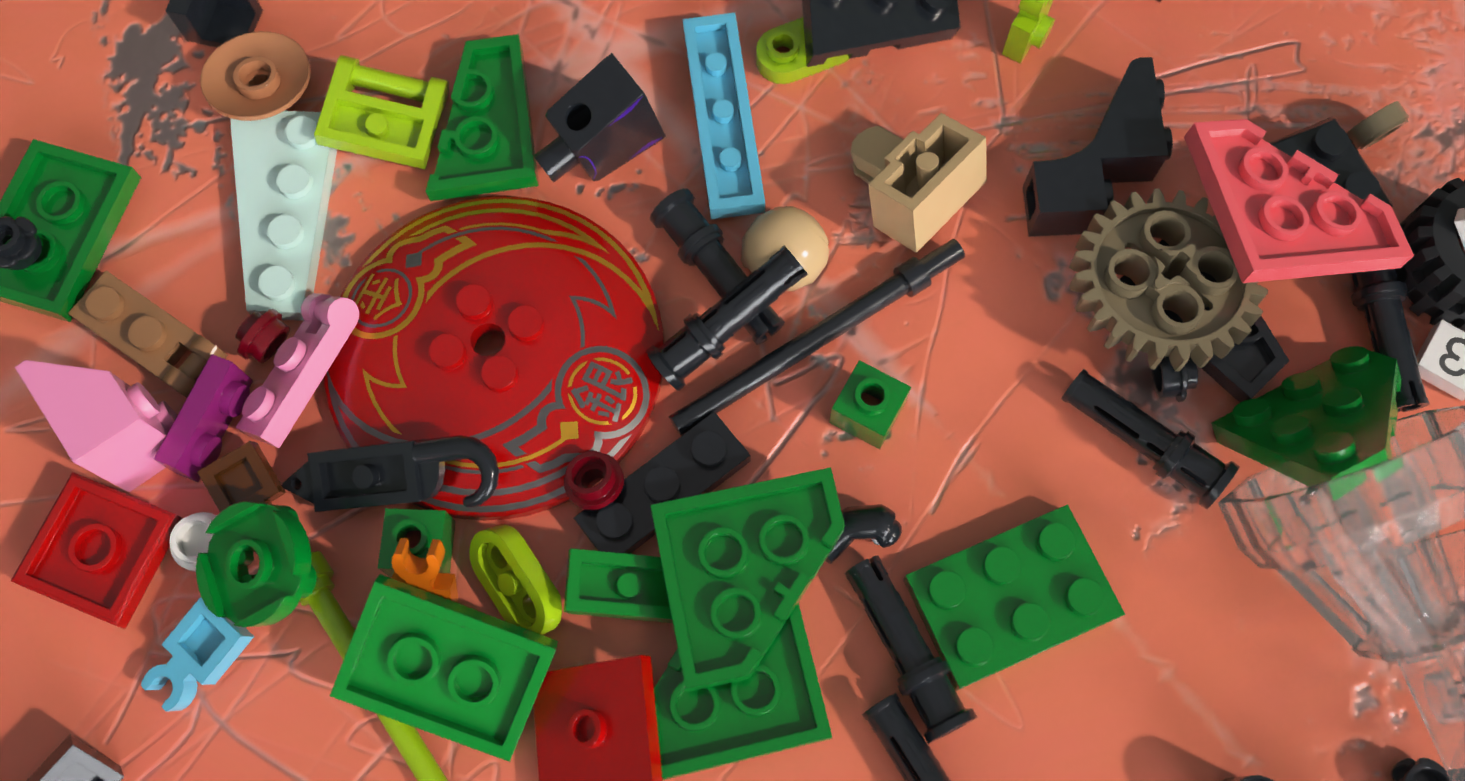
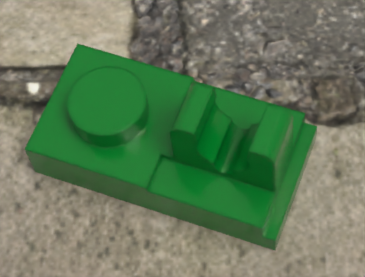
[564,548,673,623]

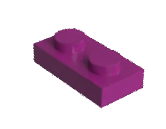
[154,354,253,482]

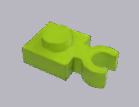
[1002,0,1055,64]

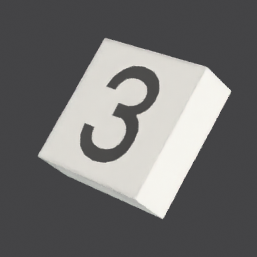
[1416,320,1465,401]

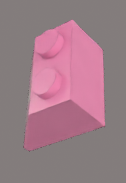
[15,360,178,492]

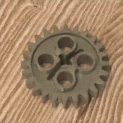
[1069,188,1268,371]

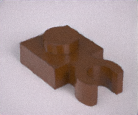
[197,441,286,553]

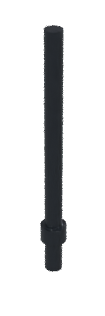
[669,239,965,436]

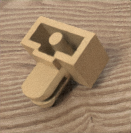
[851,113,987,253]

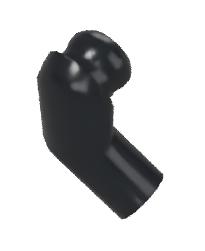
[825,504,902,564]

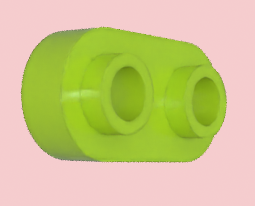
[756,17,849,84]
[469,524,562,635]

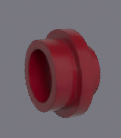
[235,309,290,363]
[564,451,624,510]

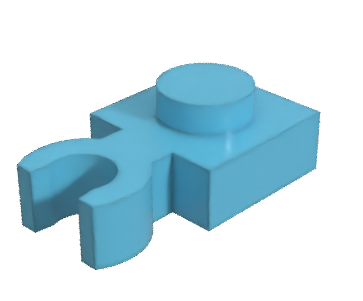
[141,597,255,712]

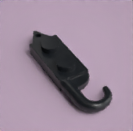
[282,435,499,512]

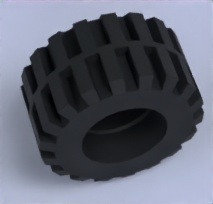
[1396,177,1465,332]

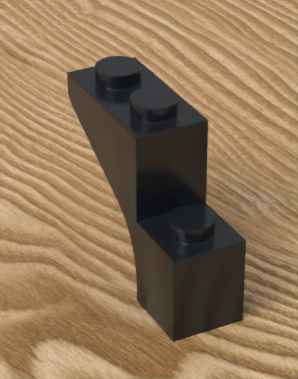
[1022,57,1173,237]

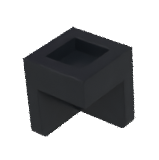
[165,0,263,48]

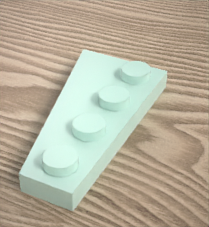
[230,111,337,321]

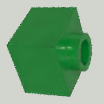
[829,360,911,449]
[378,508,455,577]

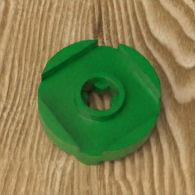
[196,502,317,627]

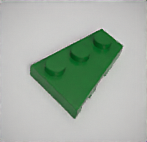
[425,34,539,202]

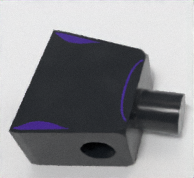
[533,53,666,183]

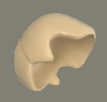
[741,206,829,292]

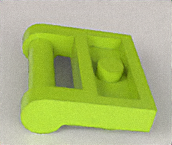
[314,55,449,170]

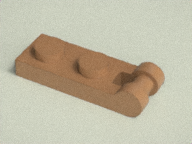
[68,271,228,398]

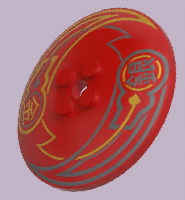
[324,196,664,521]

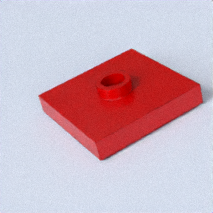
[11,472,183,629]
[534,655,663,781]

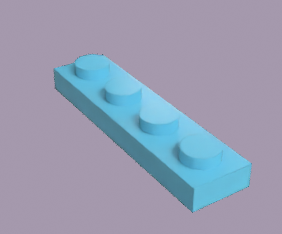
[683,13,765,220]

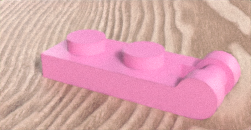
[236,293,359,448]

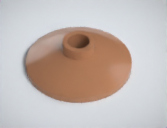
[200,32,311,121]

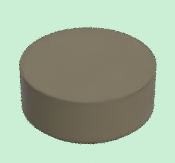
[1347,101,1409,150]

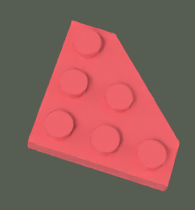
[1184,119,1414,283]

